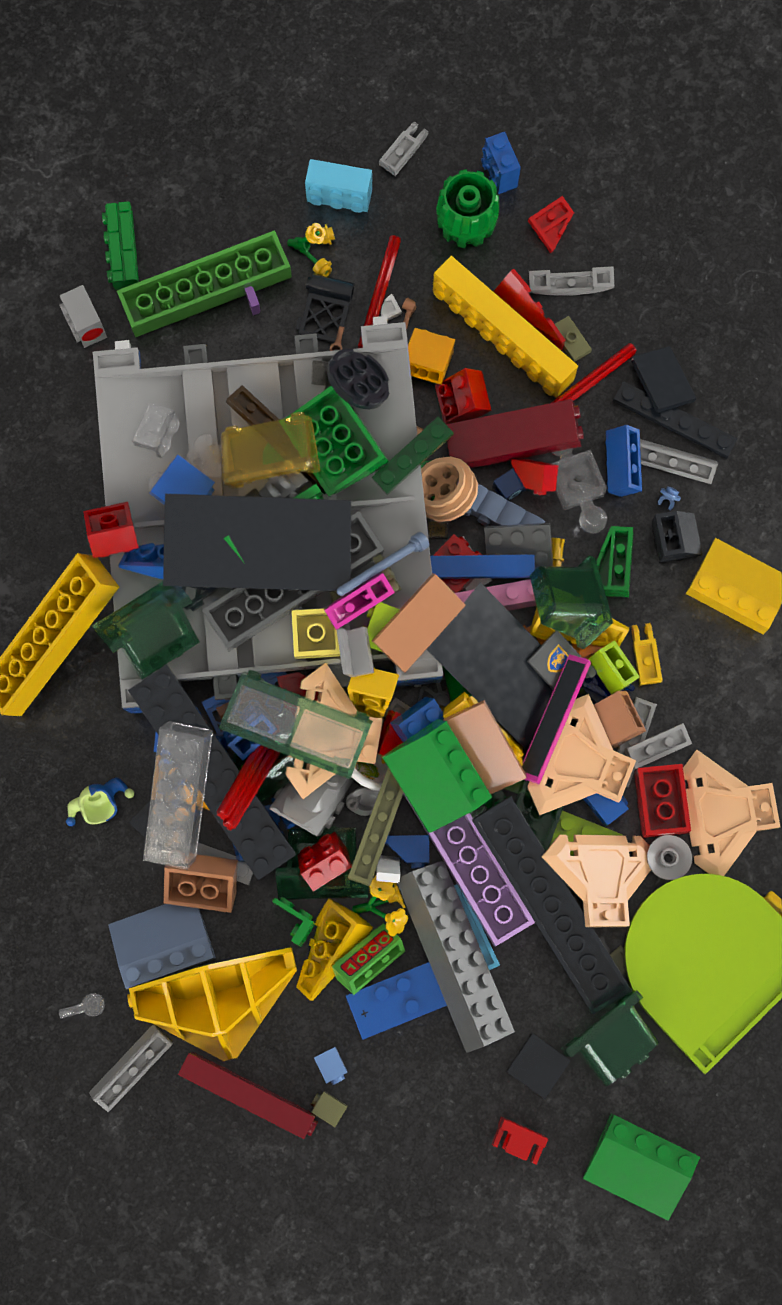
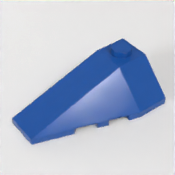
[118,543,164,580]

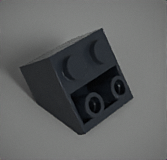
[651,511,703,562]

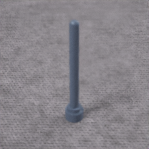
[337,532,429,596]

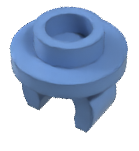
[658,487,681,510]

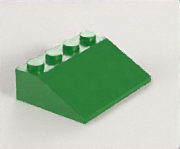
[279,386,389,497]
[382,719,492,833]
[583,1114,700,1220]

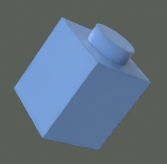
[314,1047,348,1085]

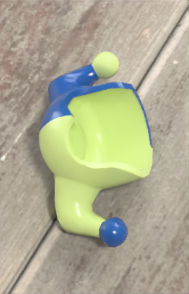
[66,778,134,826]

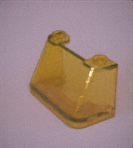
[221,412,321,489]

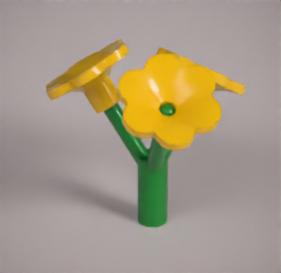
[352,875,408,936]

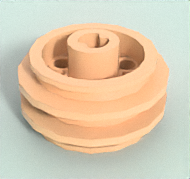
[421,456,478,522]

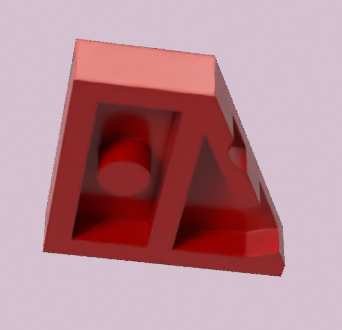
[528,196,574,253]

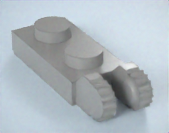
[379,122,429,176]

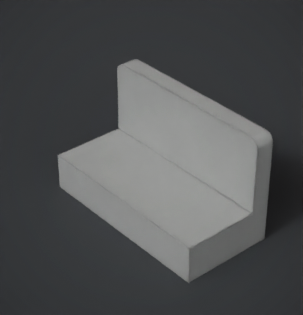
[337,627,374,677]

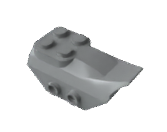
[269,760,354,836]

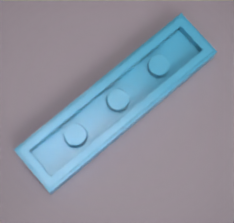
[454,884,500,970]

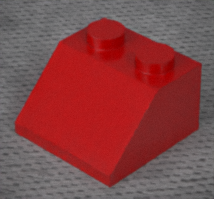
[83,502,139,558]

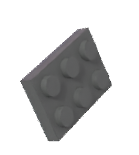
[484,523,553,568]

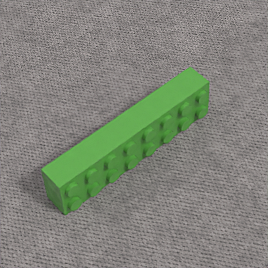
[117,230,292,337]

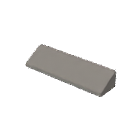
[640,439,718,484]
[89,1024,173,1112]

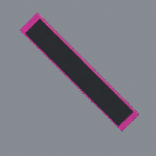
[522,654,591,784]

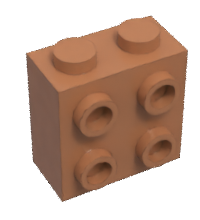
[594,691,646,749]

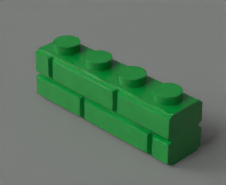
[102,202,139,290]

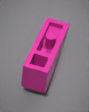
[324,572,395,630]

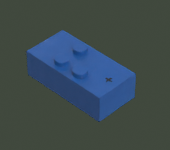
[346,962,447,1040]

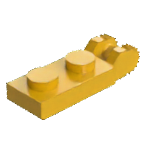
[631,623,662,686]

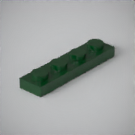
[372,417,454,495]

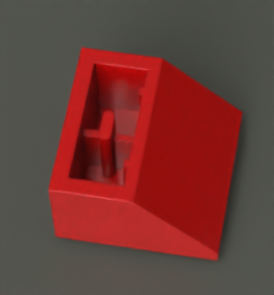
[435,368,492,424]

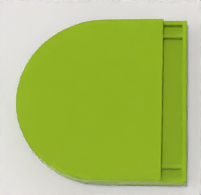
[624,874,782,1074]

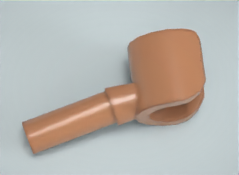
[402,298,416,329]
[330,326,344,351]

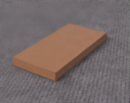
[372,573,466,672]
[443,700,526,794]

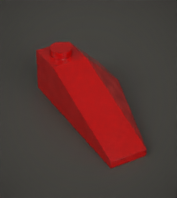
[493,269,566,350]

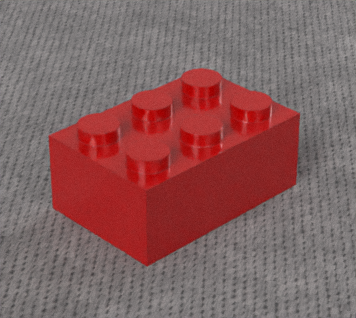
[634,764,691,838]

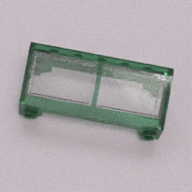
[219,670,373,779]

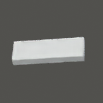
[376,856,400,883]

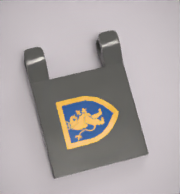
[527,630,597,690]

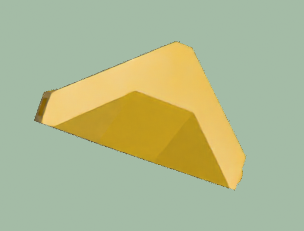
[127,947,297,1061]

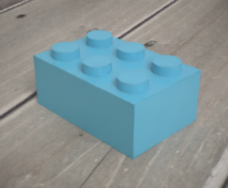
[305,159,372,213]

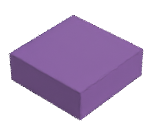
[245,286,260,315]

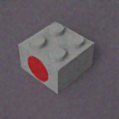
[59,285,107,348]

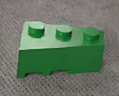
[584,526,634,597]

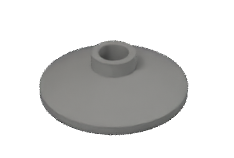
[647,835,692,880]

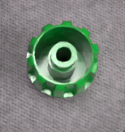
[436,169,499,248]

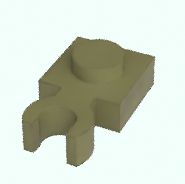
[373,554,402,594]

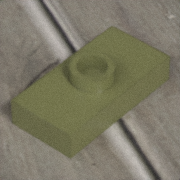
[555,316,592,362]

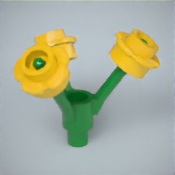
[287,223,335,277]

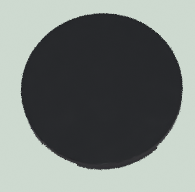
[327,349,390,410]

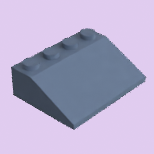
[108,904,216,990]

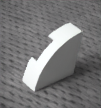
[381,294,402,321]

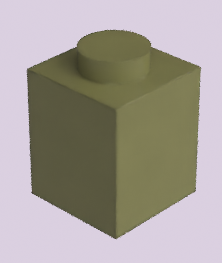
[311,1091,348,1127]

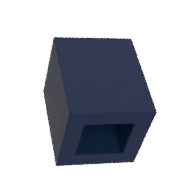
[492,468,526,501]

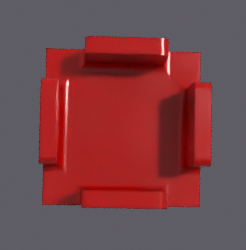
[492,1117,548,1165]

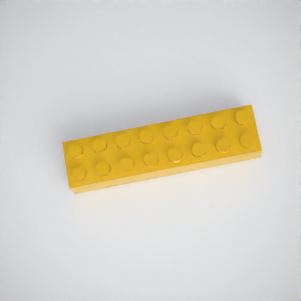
[433,256,578,399]
[0,553,119,716]

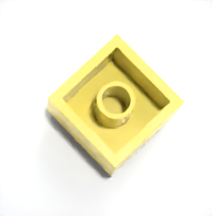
[292,608,340,659]

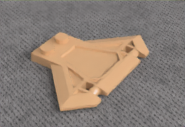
[285,663,383,799]
[527,694,636,815]
[683,750,780,876]
[541,835,651,927]

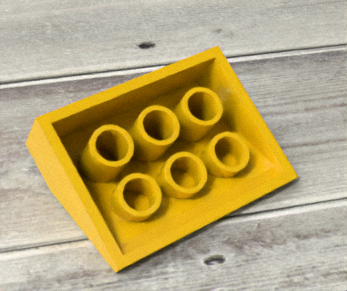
[686,538,782,634]

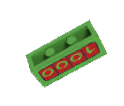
[332,923,405,995]

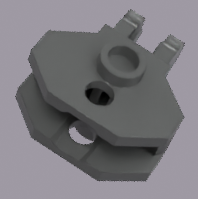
[259,463,309,498]

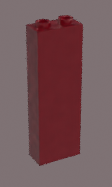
[446,399,584,468]
[178,1052,318,1139]

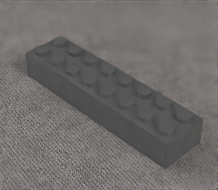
[202,511,384,652]
[397,860,515,1053]

